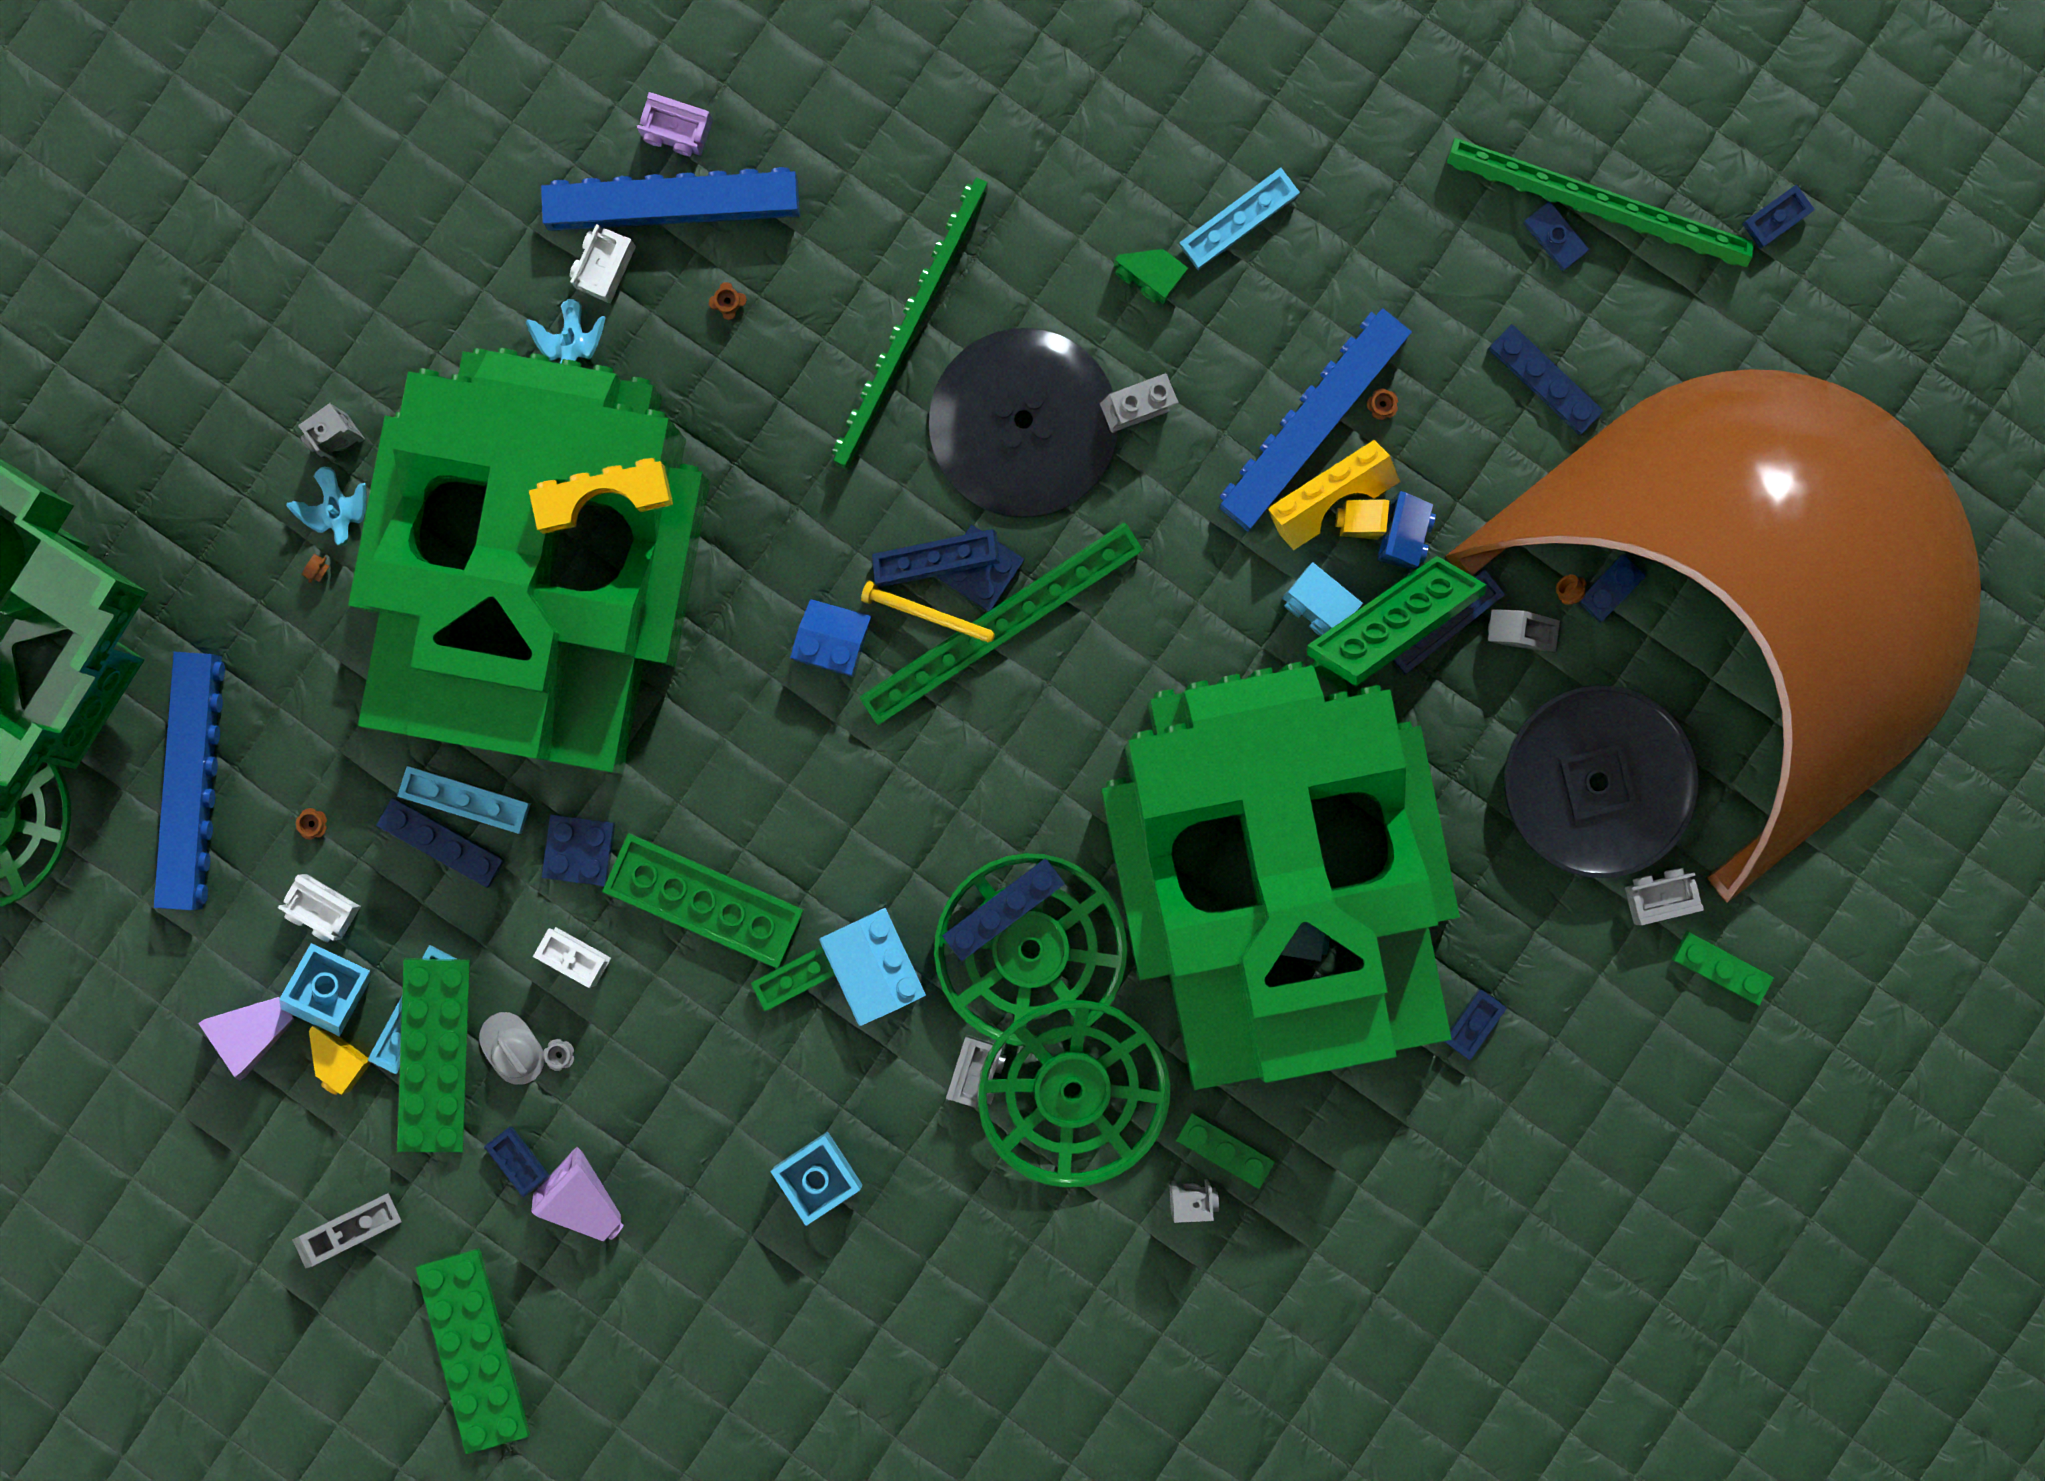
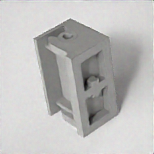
[1100,373,1178,433]
[298,403,365,461]
[1625,868,1704,925]
[946,1035,1006,1108]
[1169,1179,1219,1223]

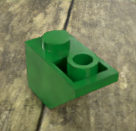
[1113,249,1188,305]

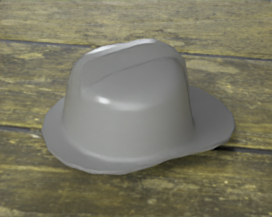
[479,1012,545,1084]

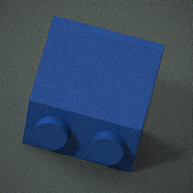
[1377,491,1436,570]
[790,599,872,677]

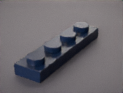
[1488,324,1604,436]
[872,529,1000,588]
[1393,570,1505,675]
[376,798,505,888]
[942,858,1065,962]

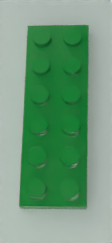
[1307,556,1486,686]
[602,833,804,969]
[397,958,470,1152]
[415,1248,530,1454]

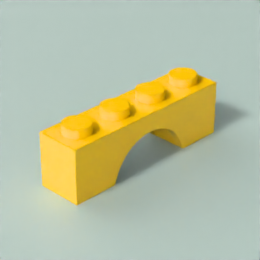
[1267,440,1400,550]
[529,458,673,534]

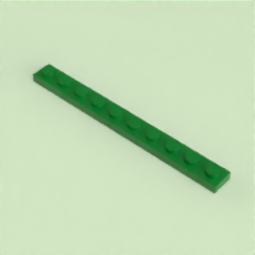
[1447,137,1753,267]
[832,177,988,470]
[859,522,1143,726]

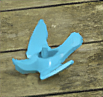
[526,299,605,364]
[286,467,367,546]

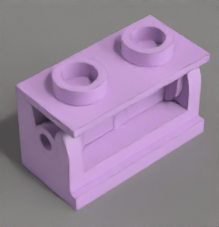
[637,92,713,157]

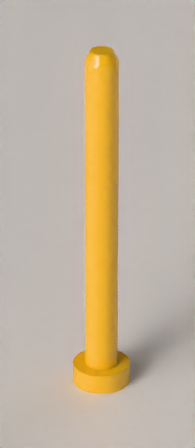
[861,581,995,642]

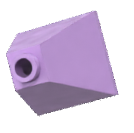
[198,997,294,1081]
[532,1147,623,1241]

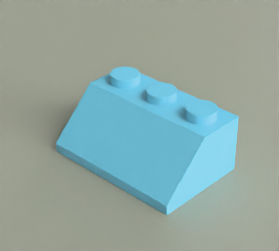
[819,908,926,1026]

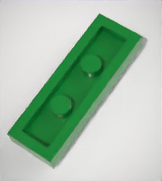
[1671,932,1774,1006]
[751,946,835,1011]
[1175,1112,1275,1189]

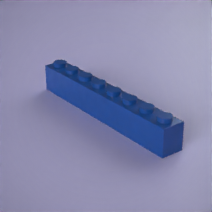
[541,167,800,231]
[1219,308,1412,532]
[154,652,225,910]

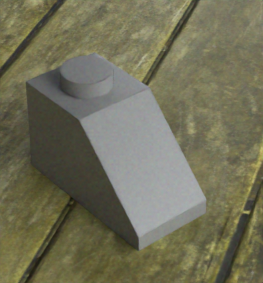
[1488,610,1560,652]

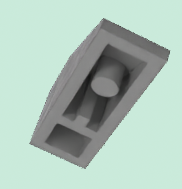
[292,1193,402,1269]

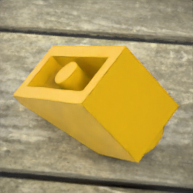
[1335,500,1389,540]
[309,1025,371,1095]

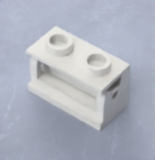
[569,224,636,303]
[278,874,361,942]
[533,927,611,988]

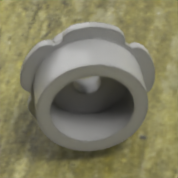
[543,1039,574,1071]

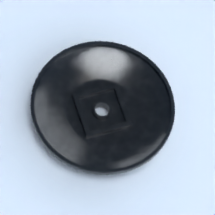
[929,328,1118,518]
[1504,685,1698,878]

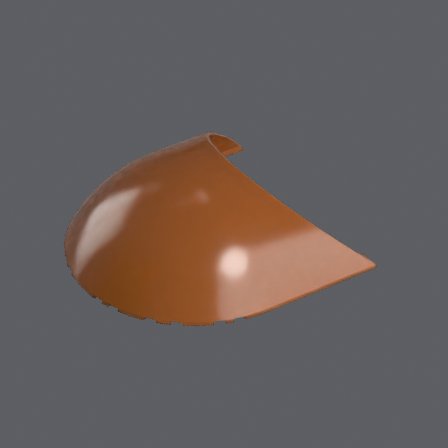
[1445,369,1981,903]

